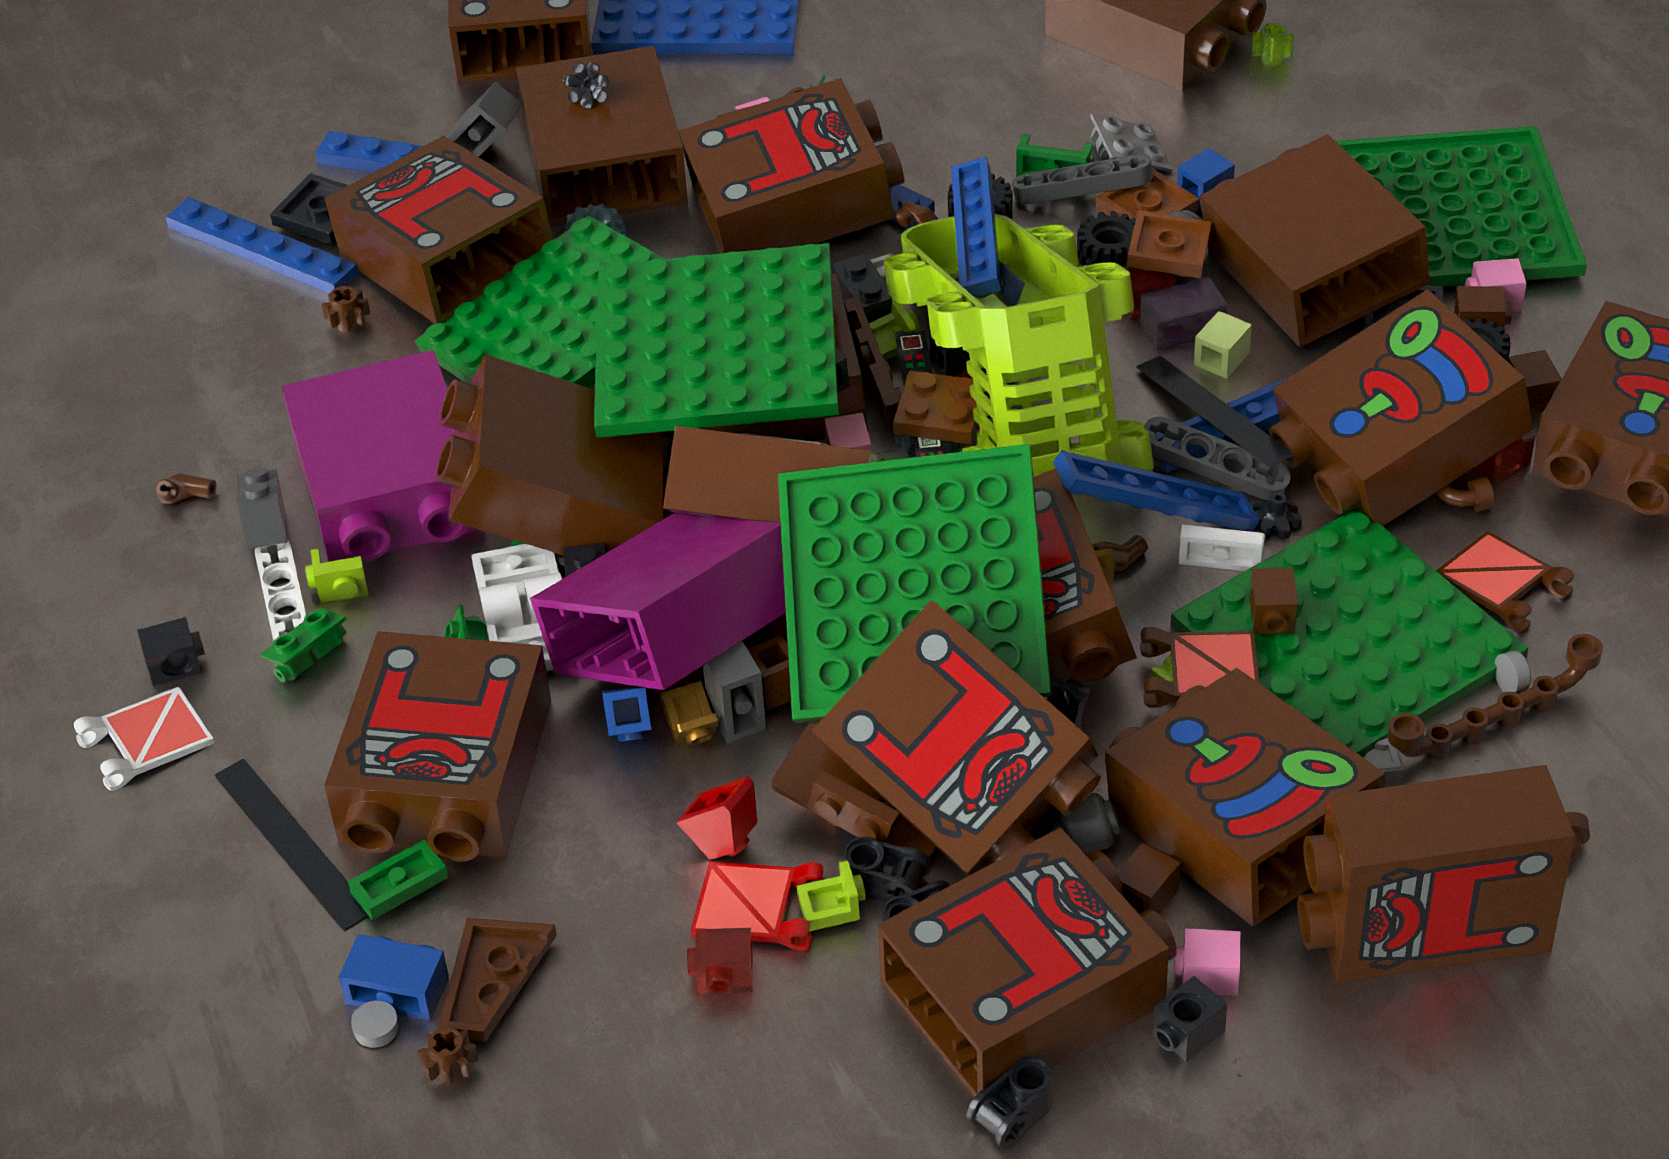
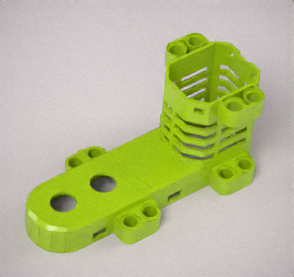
[883,214,1154,477]

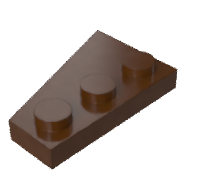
[843,295,902,431]
[438,918,557,1042]

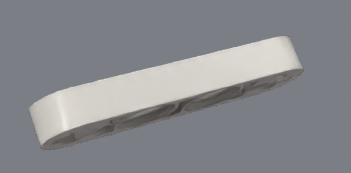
[255,540,309,652]

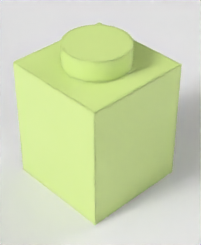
[1194,311,1252,379]

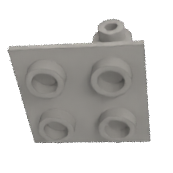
[1090,113,1173,172]

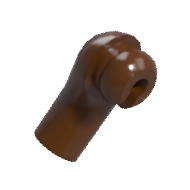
[894,202,938,227]
[155,473,217,504]
[1092,535,1148,571]

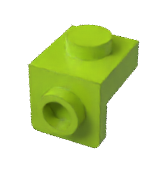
[869,302,919,360]
[305,548,369,604]
[797,860,866,931]

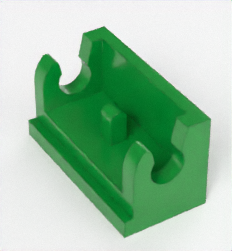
[1016,134,1094,177]

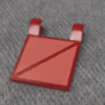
[690,861,825,951]

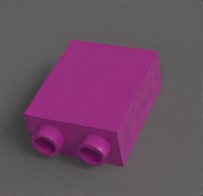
[282,350,478,562]
[530,513,786,690]

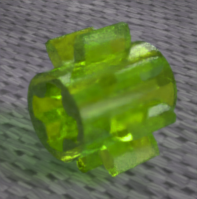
[1252,23,1294,66]

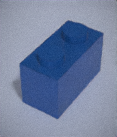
[339,934,449,1021]

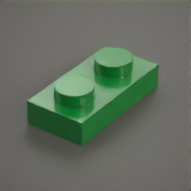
[348,839,449,920]

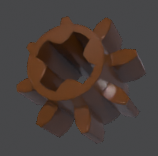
[322,286,370,332]
[418,1025,478,1086]

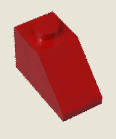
[676,776,758,860]

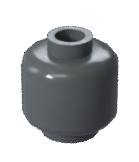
[1053,793,1121,854]

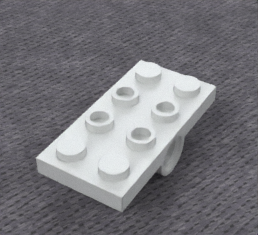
[471,544,562,671]

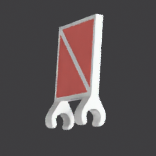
[74,687,214,791]

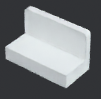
[1179,524,1265,571]

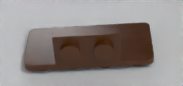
[771,723,937,865]

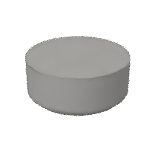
[1495,651,1531,693]
[351,1001,399,1048]

